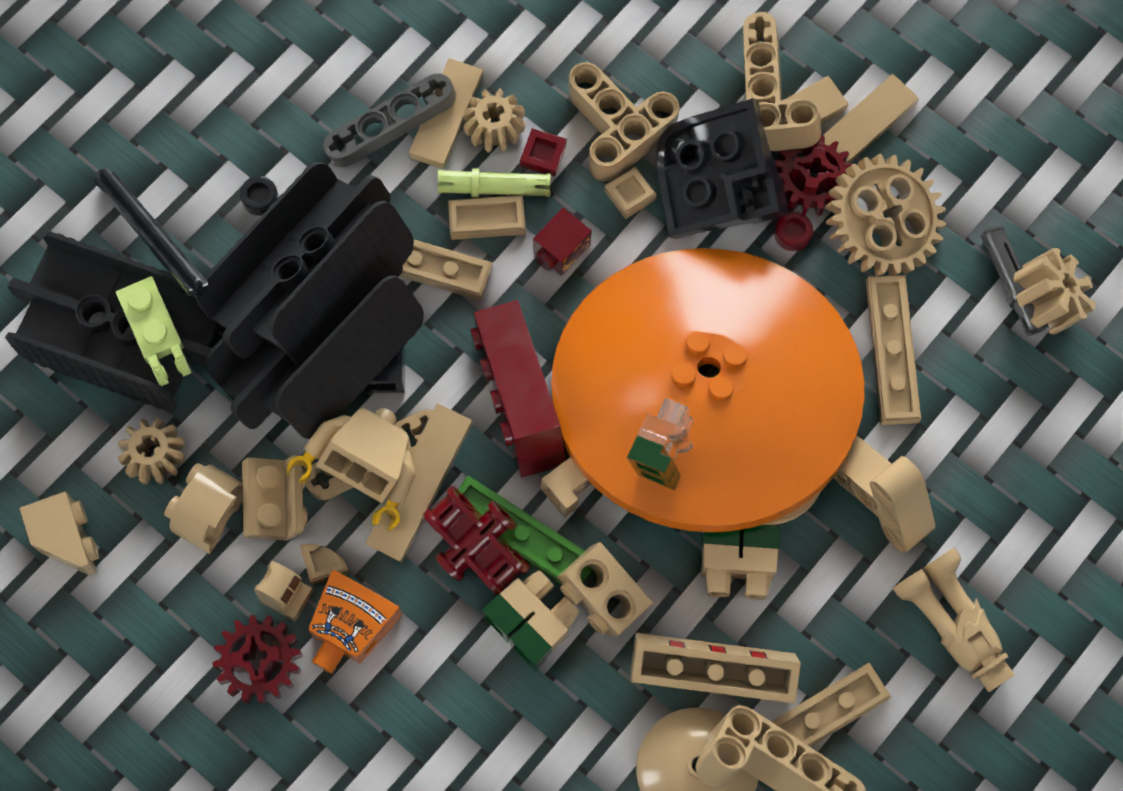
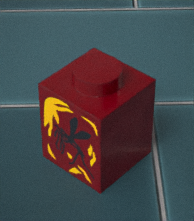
[533,208,592,276]

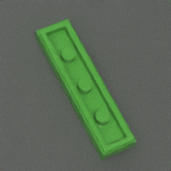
[458,475,593,585]

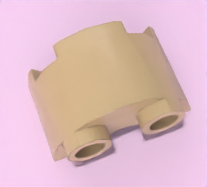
[164,463,243,554]

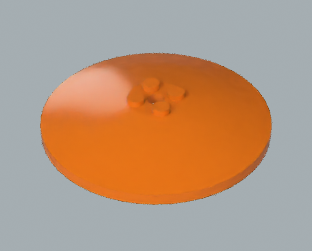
[551,248,864,532]

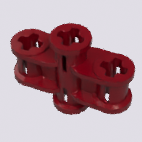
[423,486,530,595]

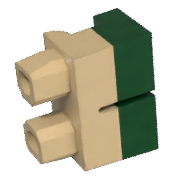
[701,525,780,600]
[482,570,580,671]

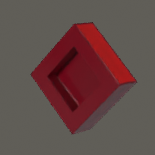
[520,128,567,177]

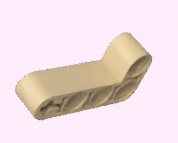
[743,12,821,151]
[696,705,866,791]

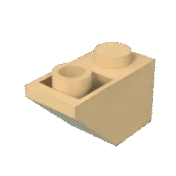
[20,491,99,575]

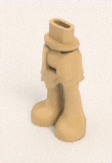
[892,547,1015,692]

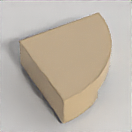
[300,543,350,585]

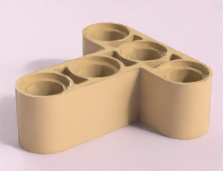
[569,62,680,182]
[833,436,936,554]

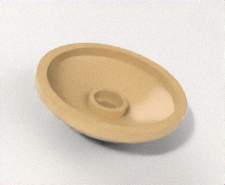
[636,707,758,791]

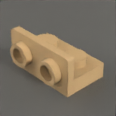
[242,455,307,541]

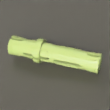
[438,168,551,198]

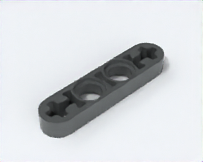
[323,74,456,167]

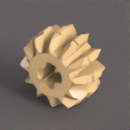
[463,88,525,153]
[118,418,186,485]

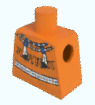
[309,569,402,674]

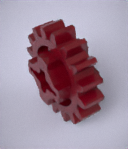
[775,135,852,216]
[212,615,303,705]

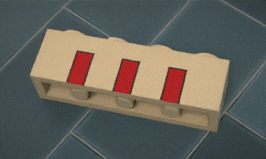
[630,633,801,703]

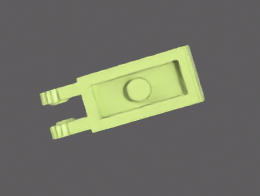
[116,276,192,386]

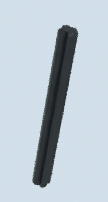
[95,168,209,299]

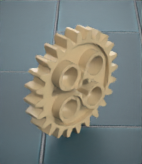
[825,154,946,276]

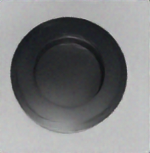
[240,176,279,216]

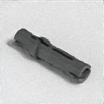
[980,225,1049,336]

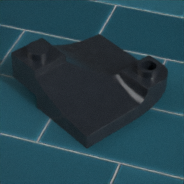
[656,98,790,239]

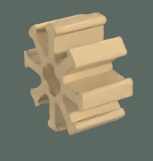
[1014,248,1096,334]

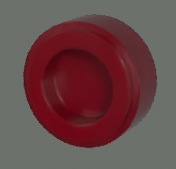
[774,212,813,251]

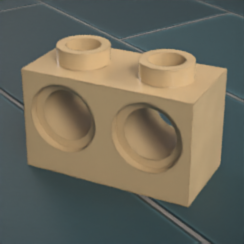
[557,542,653,637]

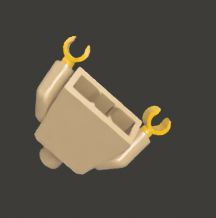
[287,408,415,531]

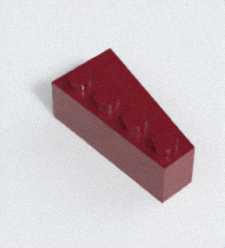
[470,300,565,478]

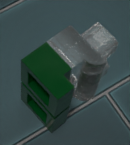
[627,398,694,490]

